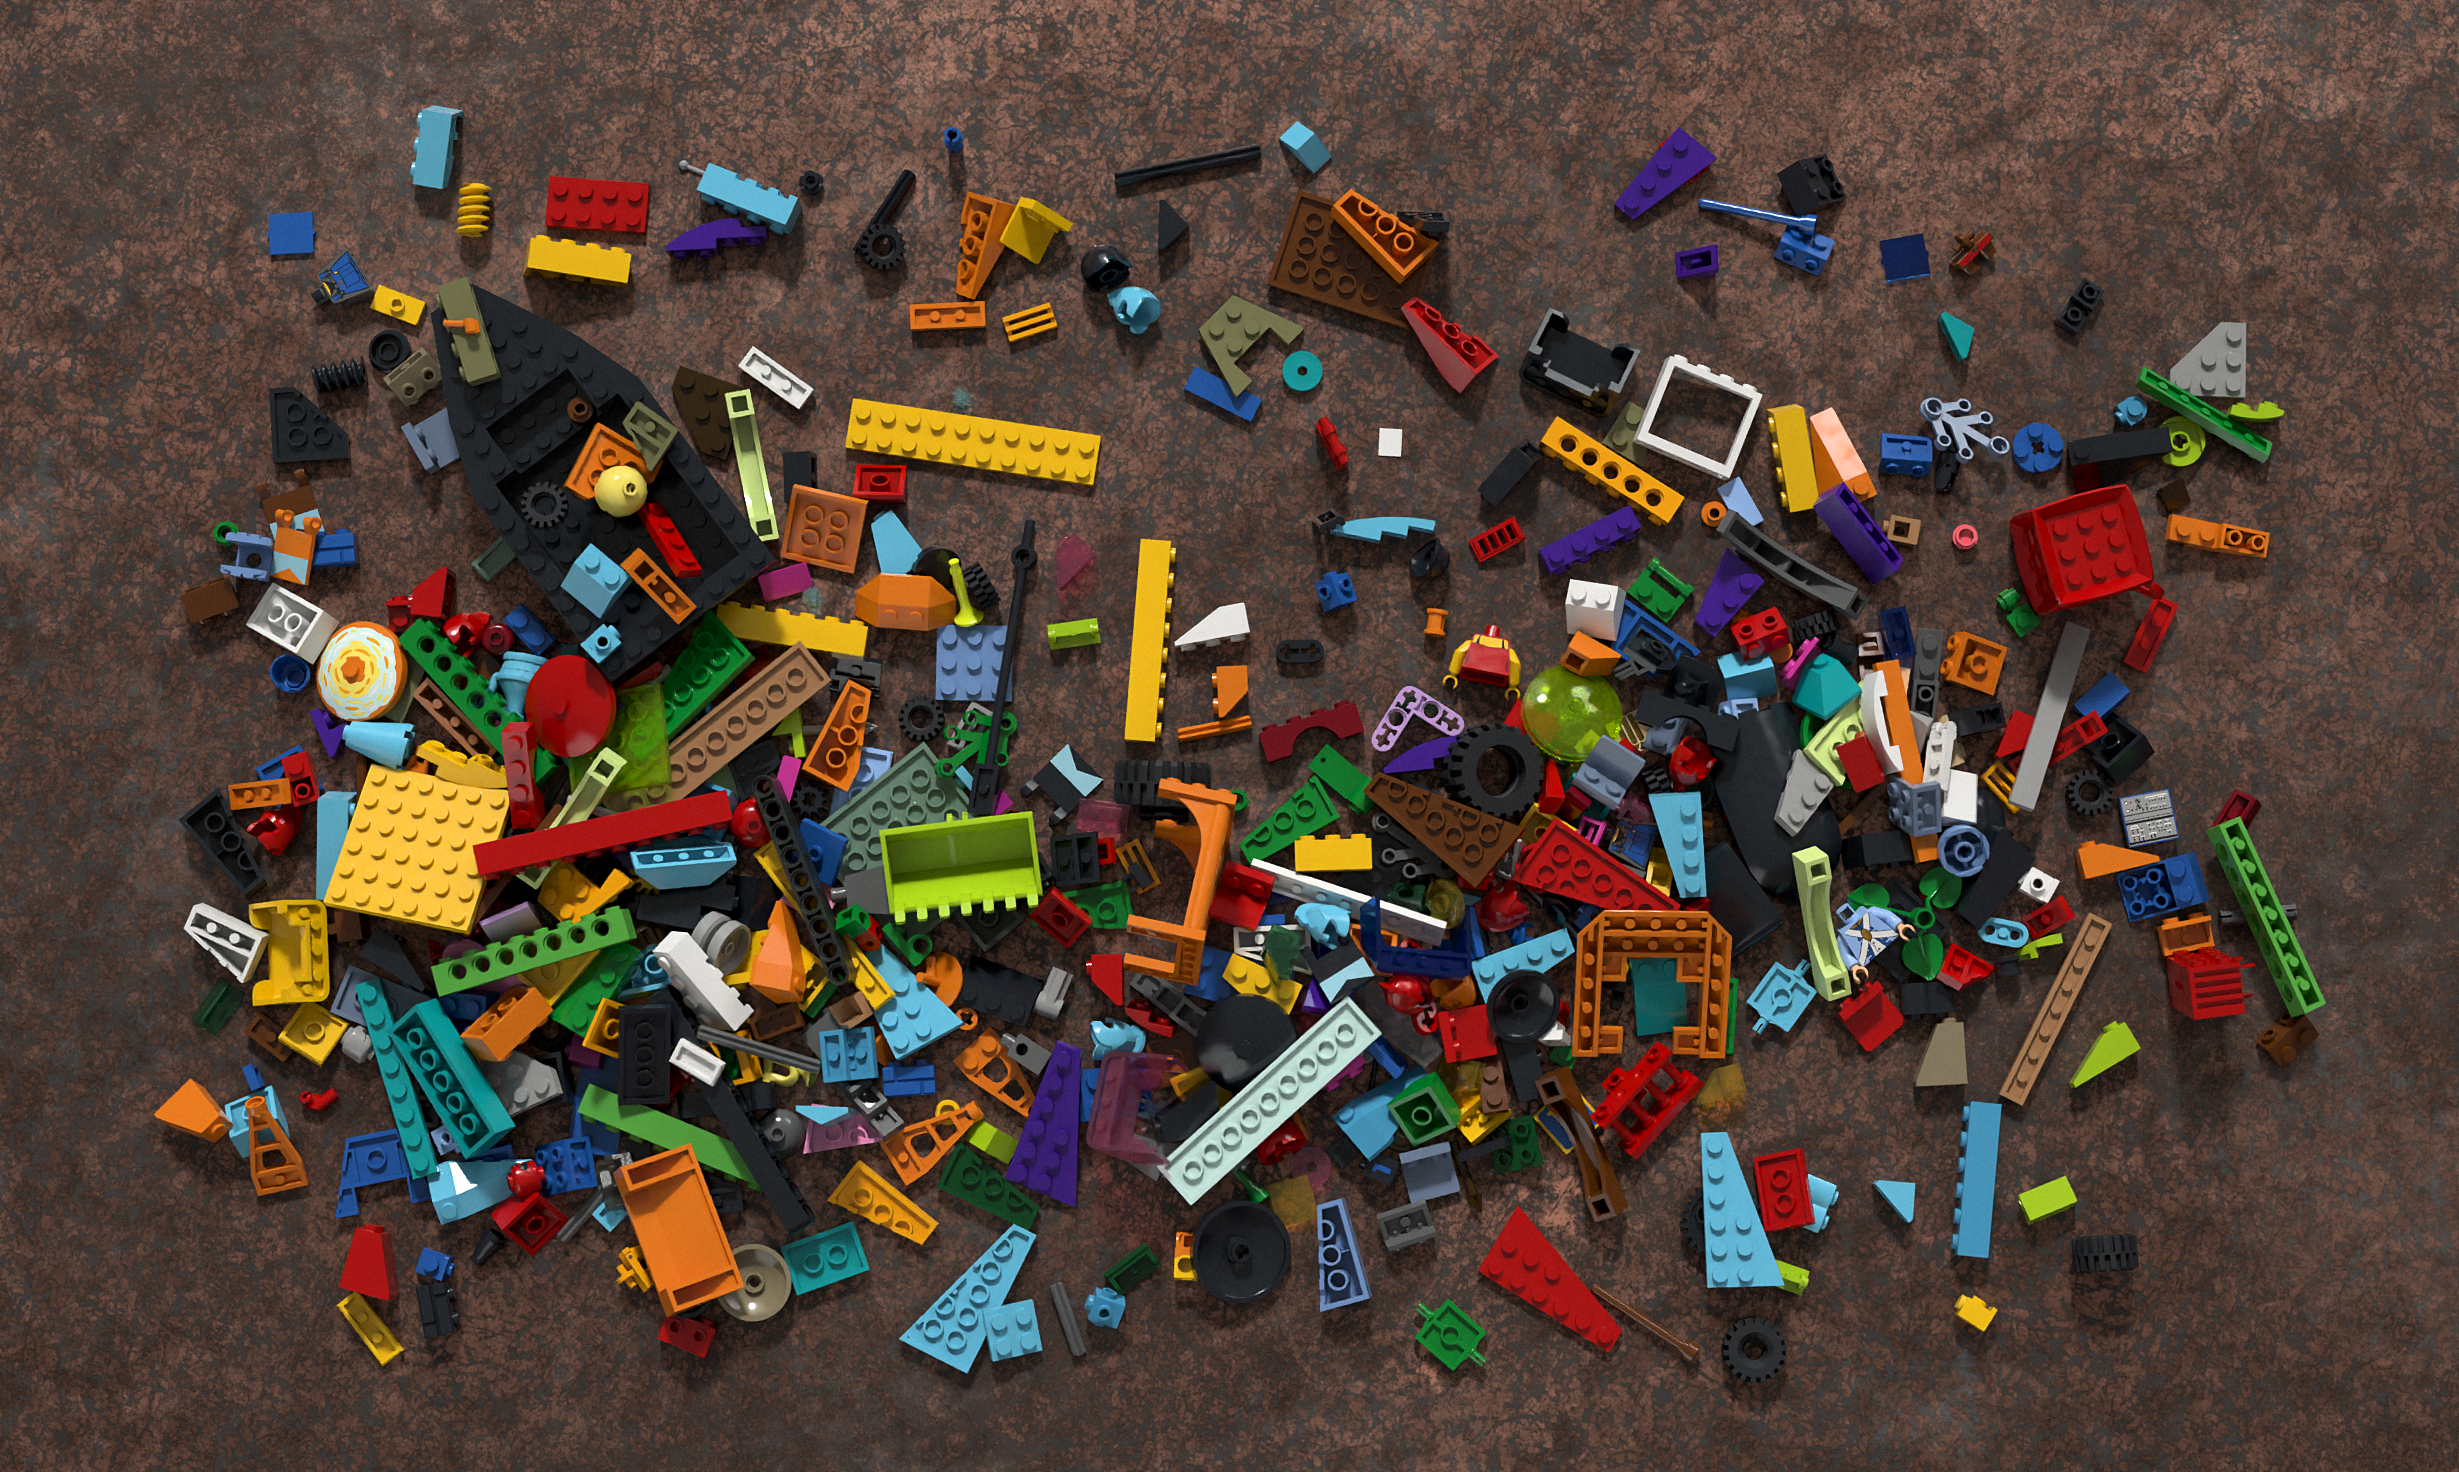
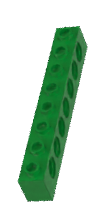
[397,619,561,788]

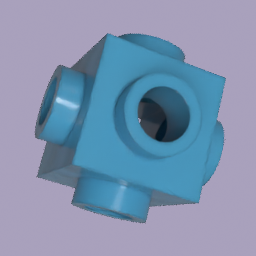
[1084,1287,1125,1329]

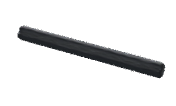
[1114,144,1261,186]

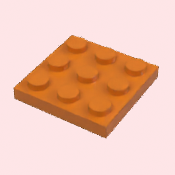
[780,484,868,574]

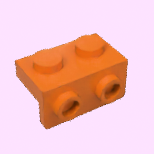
[2157,912,2215,957]

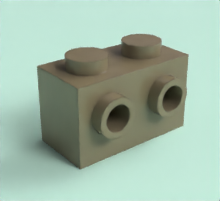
[383,347,442,407]

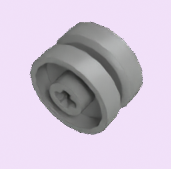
[691,911,751,976]

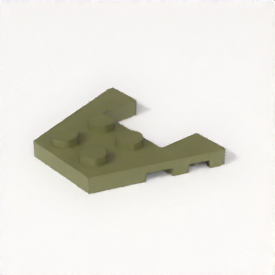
[1198,295,1304,399]

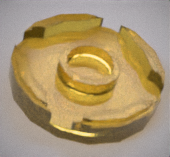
[1426,878,1465,929]

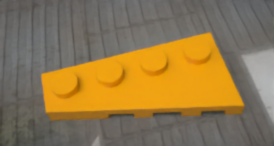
[827,1160,939,1245]

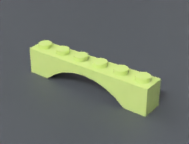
[725,389,779,542]
[516,747,627,890]
[1792,846,1852,1001]

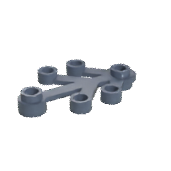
[1919,397,2010,464]

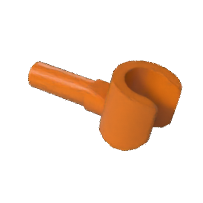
[443,318,480,334]

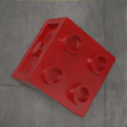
[1208,860,1275,932]
[1438,1004,1497,1064]

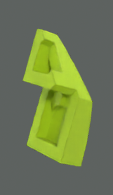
[2013,933,2063,961]

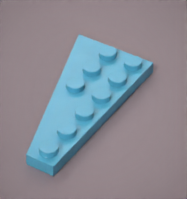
[851,937,965,1061]
[1700,1132,1784,1288]
[899,1224,1037,1373]

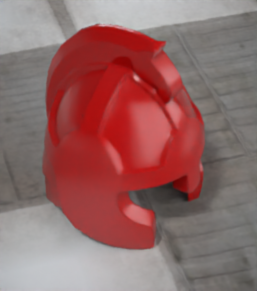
[439,612,493,658]
[1669,737,1717,793]
[246,800,303,857]
[1475,879,1531,932]
[1377,972,1432,1015]

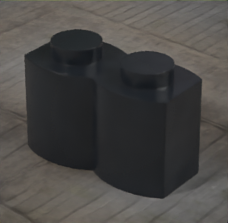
[1900,982,1955,1020]

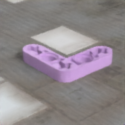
[1371,686,1464,752]

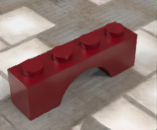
[1259,700,1364,764]

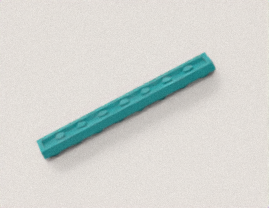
[355,977,440,1180]

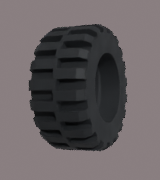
[1442,723,1544,820]
[1113,760,1211,807]

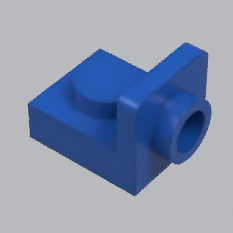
[415,1247,455,1282]

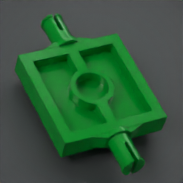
[1414,1298,1487,1371]

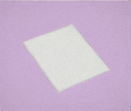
[1378,428,1402,457]

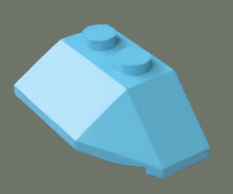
[630,836,737,889]

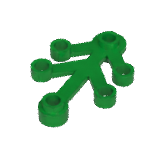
[934,710,1017,779]

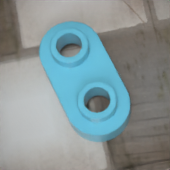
[1977,917,2029,948]

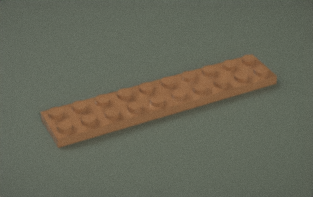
[601,641,832,813]

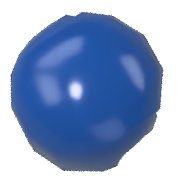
[270,654,311,693]

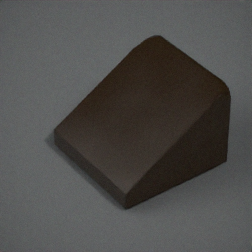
[2156,478,2191,513]

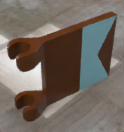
[256,469,326,540]

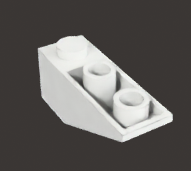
[1175,603,1250,652]

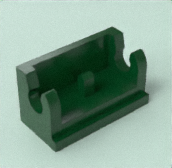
[1103,1242,1162,1295]

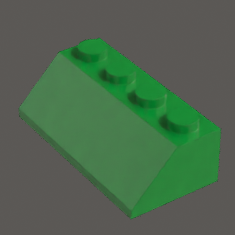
[547,930,645,1039]

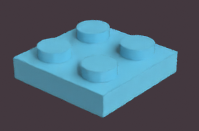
[982,1299,1042,1362]

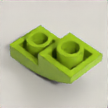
[2226,401,2284,423]

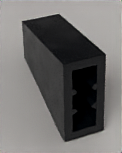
[1477,438,1545,507]
[1152,1077,1220,1144]

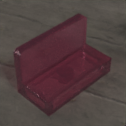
[1076,798,1130,835]

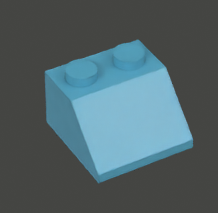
[561,543,633,619]
[225,1085,290,1158]

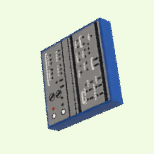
[2117,789,2179,848]

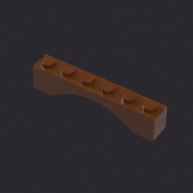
[1535,1066,1628,1222]

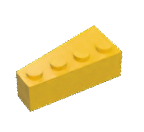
[1766,404,1819,512]

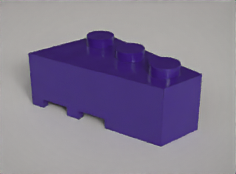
[1693,548,1765,640]

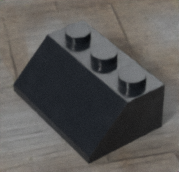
[955,955,1044,1028]

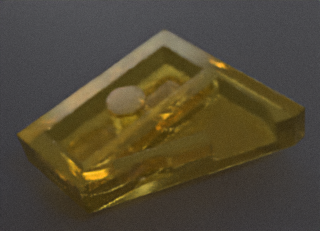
[1437,1055,1486,1099]

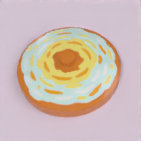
[316,621,408,722]

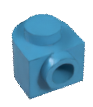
[2113,396,2147,429]

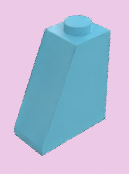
[871,510,922,575]

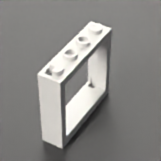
[1633,354,1762,481]

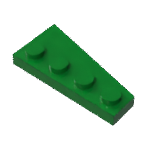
[1239,774,1340,866]

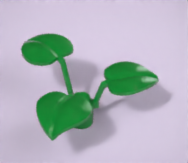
[1846,866,1962,981]

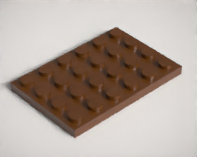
[1267,190,1441,331]

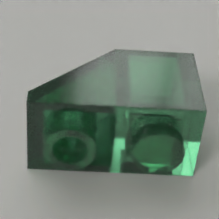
[1260,923,1302,988]

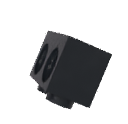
[1947,702,2007,738]

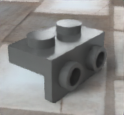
[1376,1199,1437,1251]

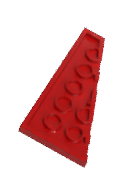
[1511,817,1681,911]
[1478,1205,1622,1352]

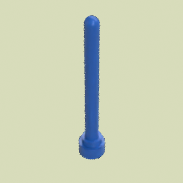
[1698,198,1818,235]

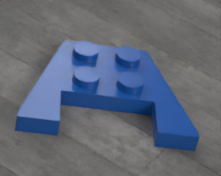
[335,1128,432,1218]

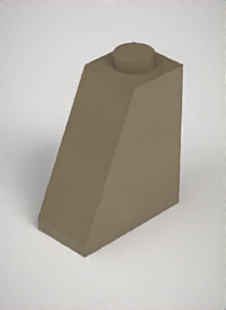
[1913,1018,1968,1087]

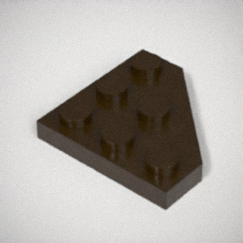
[672,366,752,462]

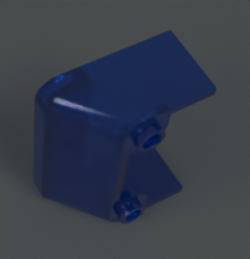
[1360,895,1472,980]

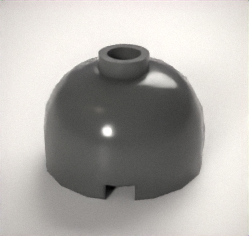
[758,1109,806,1159]

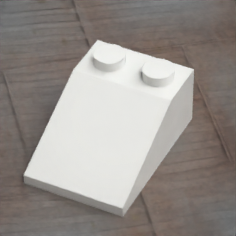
[246,582,340,665]

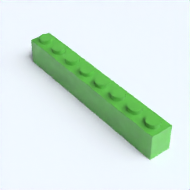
[577,1083,762,1192]

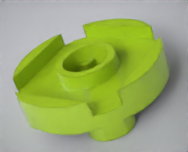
[2158,416,2205,468]

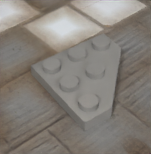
[2168,322,2246,399]
[477,1049,563,1118]

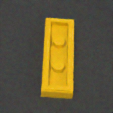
[337,1292,405,1366]

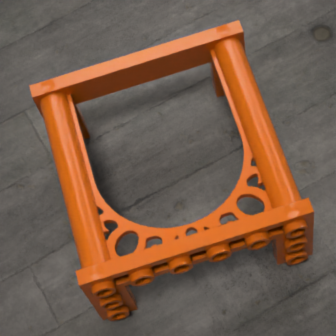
[1123,778,1237,986]

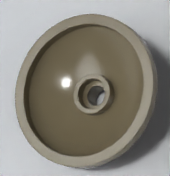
[718,1244,792,1321]

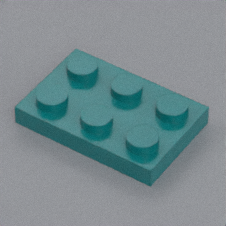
[781,1221,870,1295]

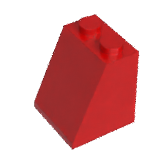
[339,1223,399,1301]

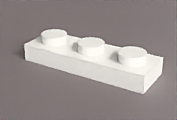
[738,346,814,411]

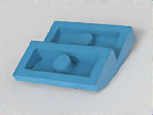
[819,1027,879,1083]

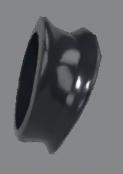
[368,329,412,373]

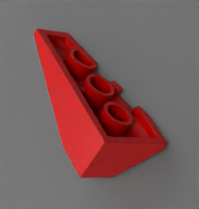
[1401,296,1499,393]

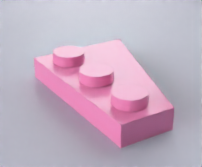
[803,1103,883,1154]

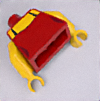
[1443,625,1521,701]

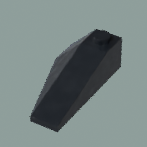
[2067,426,2173,494]

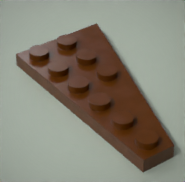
[1363,772,1526,889]

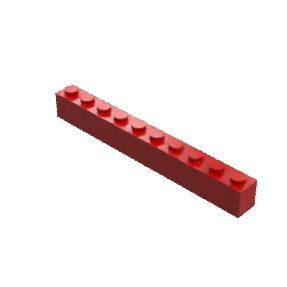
[472,790,733,881]

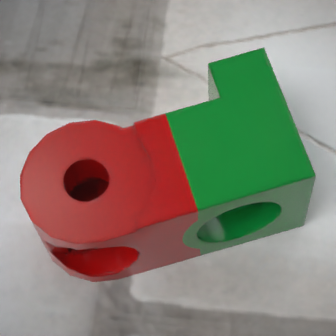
[835,903,882,952]

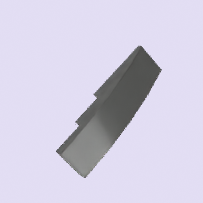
[1130,973,1207,1037]
[821,1060,905,1142]

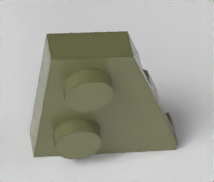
[623,401,681,471]
[1602,401,1649,469]

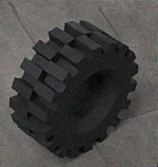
[1721,1317,1788,1383]

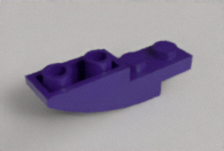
[666,217,769,259]

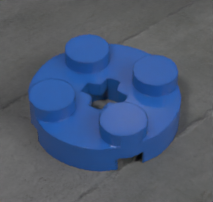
[2012,422,2064,474]

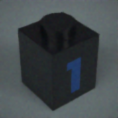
[1359,1154,1400,1186]

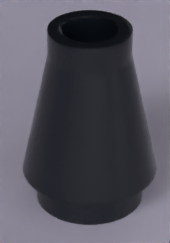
[470,1228,506,1267]

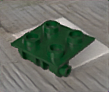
[1488,1114,1544,1174]

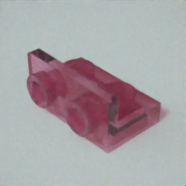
[1615,790,1655,824]

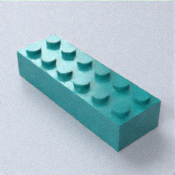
[387,998,515,1159]

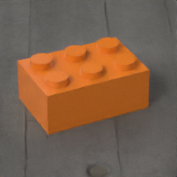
[459,986,553,1062]

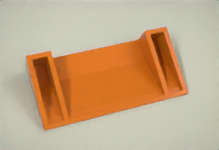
[613,1143,745,1317]

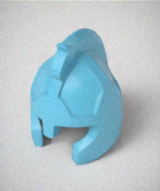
[1107,286,1162,334]
[1294,903,1352,950]
[1090,1018,1146,1065]

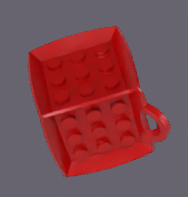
[2009,484,2165,615]

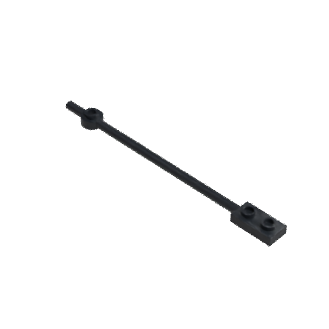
[967,520,1038,816]

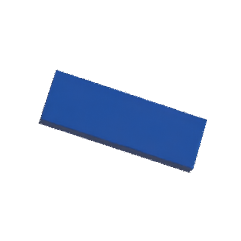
[1184,366,1262,423]

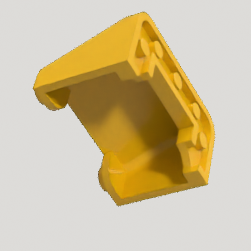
[249,900,330,1006]

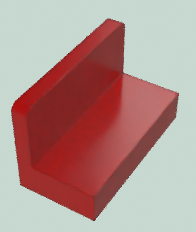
[1836,730,1885,793]

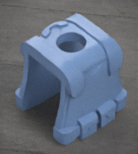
[220,532,274,582]

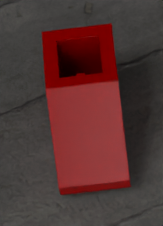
[281,751,320,807]

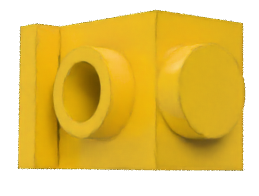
[1954,1294,1998,1332]

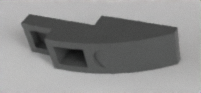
[1909,628,1944,731]

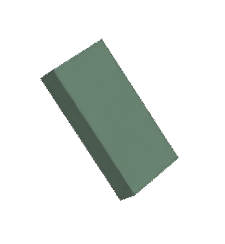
[471,536,517,583]

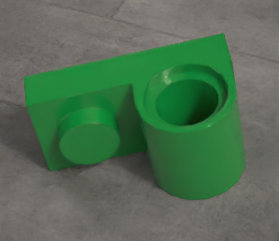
[882,922,933,968]

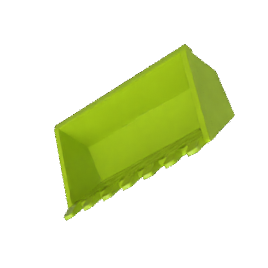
[879,811,1043,925]

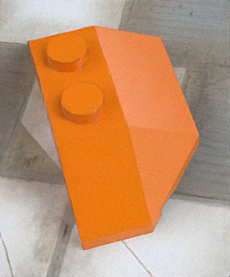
[855,573,957,631]

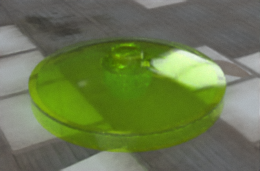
[1522,665,1622,762]

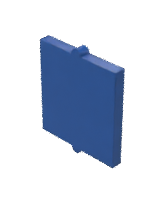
[267,212,316,256]

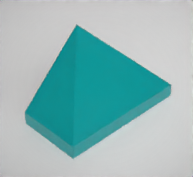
[1937,312,1975,363]

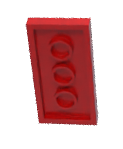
[545,176,650,234]

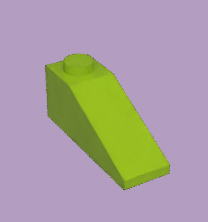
[2069,1021,2141,1088]

